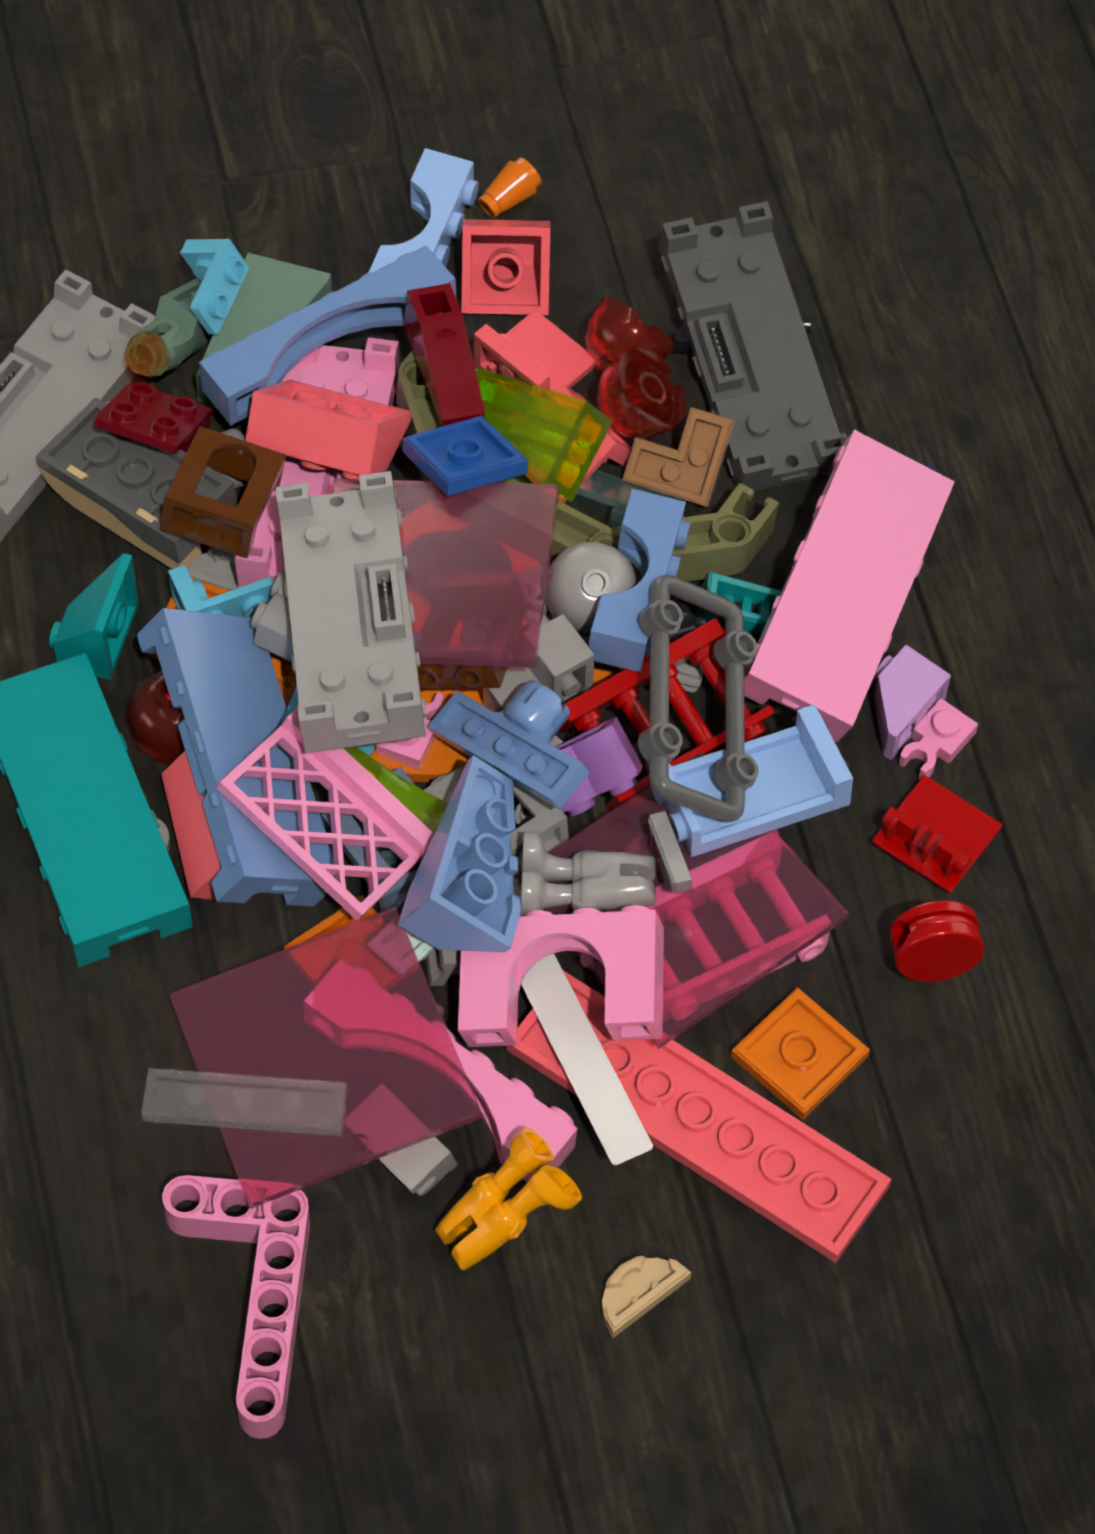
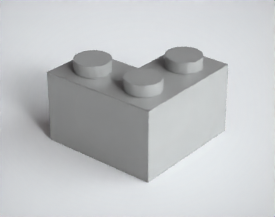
[483,614,594,712]

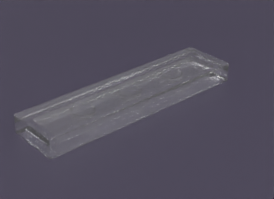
[141,1068,349,1136]

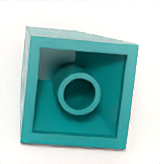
[49,553,139,680]

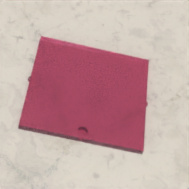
[331,479,559,668]
[514,752,849,1049]
[169,907,483,1209]

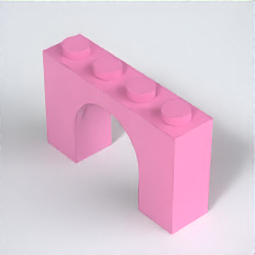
[458,905,664,1047]

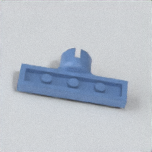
[427,680,590,809]

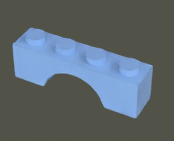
[368,148,479,273]

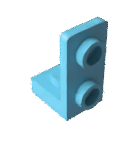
[180,239,250,334]
[168,565,274,618]

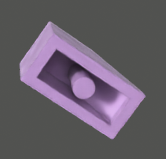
[874,645,951,760]

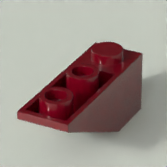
[404,283,485,425]

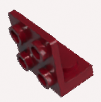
[94,381,212,453]

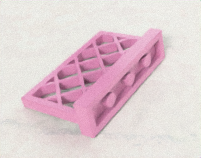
[216,707,434,921]

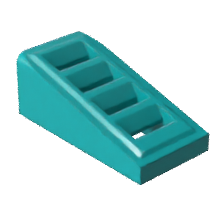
[695,572,782,634]

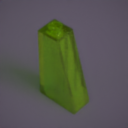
[476,368,613,502]

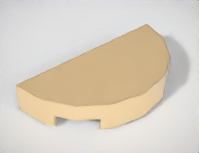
[602,1256,692,1338]

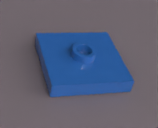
[402,416,528,496]

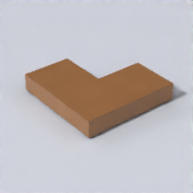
[622,407,736,507]

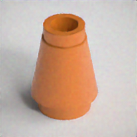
[478,157,542,219]

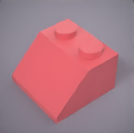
[461,219,550,315]

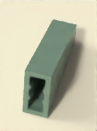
[196,253,332,409]

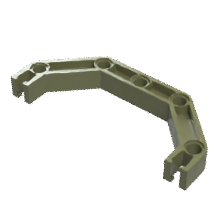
[396,350,779,584]

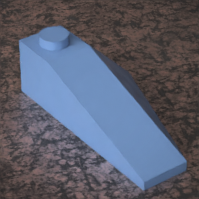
[398,755,521,952]

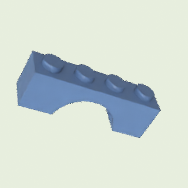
[588,489,691,672]

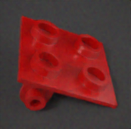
[872,775,1003,894]

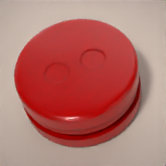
[889,900,984,982]

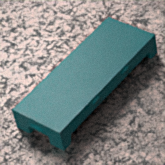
[0,653,192,968]

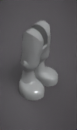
[520,831,656,916]

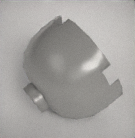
[544,541,636,634]

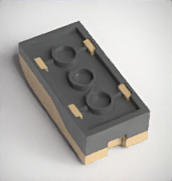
[36,397,238,569]

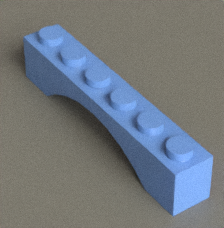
[199,245,456,425]

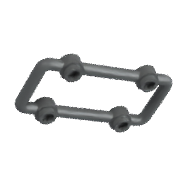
[638,574,759,822]

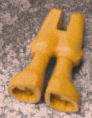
[435,1127,582,1271]

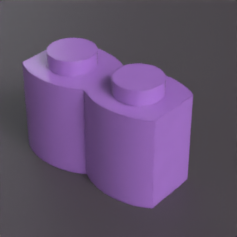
[554,717,643,817]

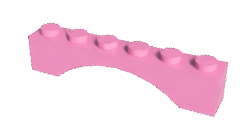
[304,961,578,1183]

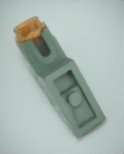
[125,278,210,376]

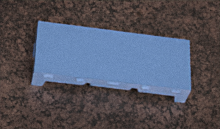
[137,608,335,906]

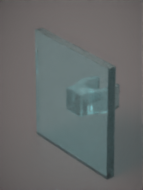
[574,471,681,528]

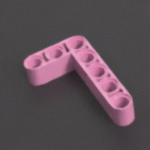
[162,1175,310,1439]

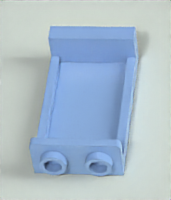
[650,704,853,857]

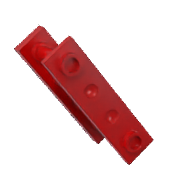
[559,618,775,813]

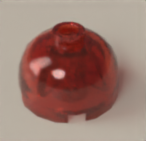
[585,297,675,381]
[597,348,686,440]
[127,670,185,765]

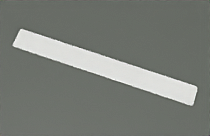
[513,878,653,1165]

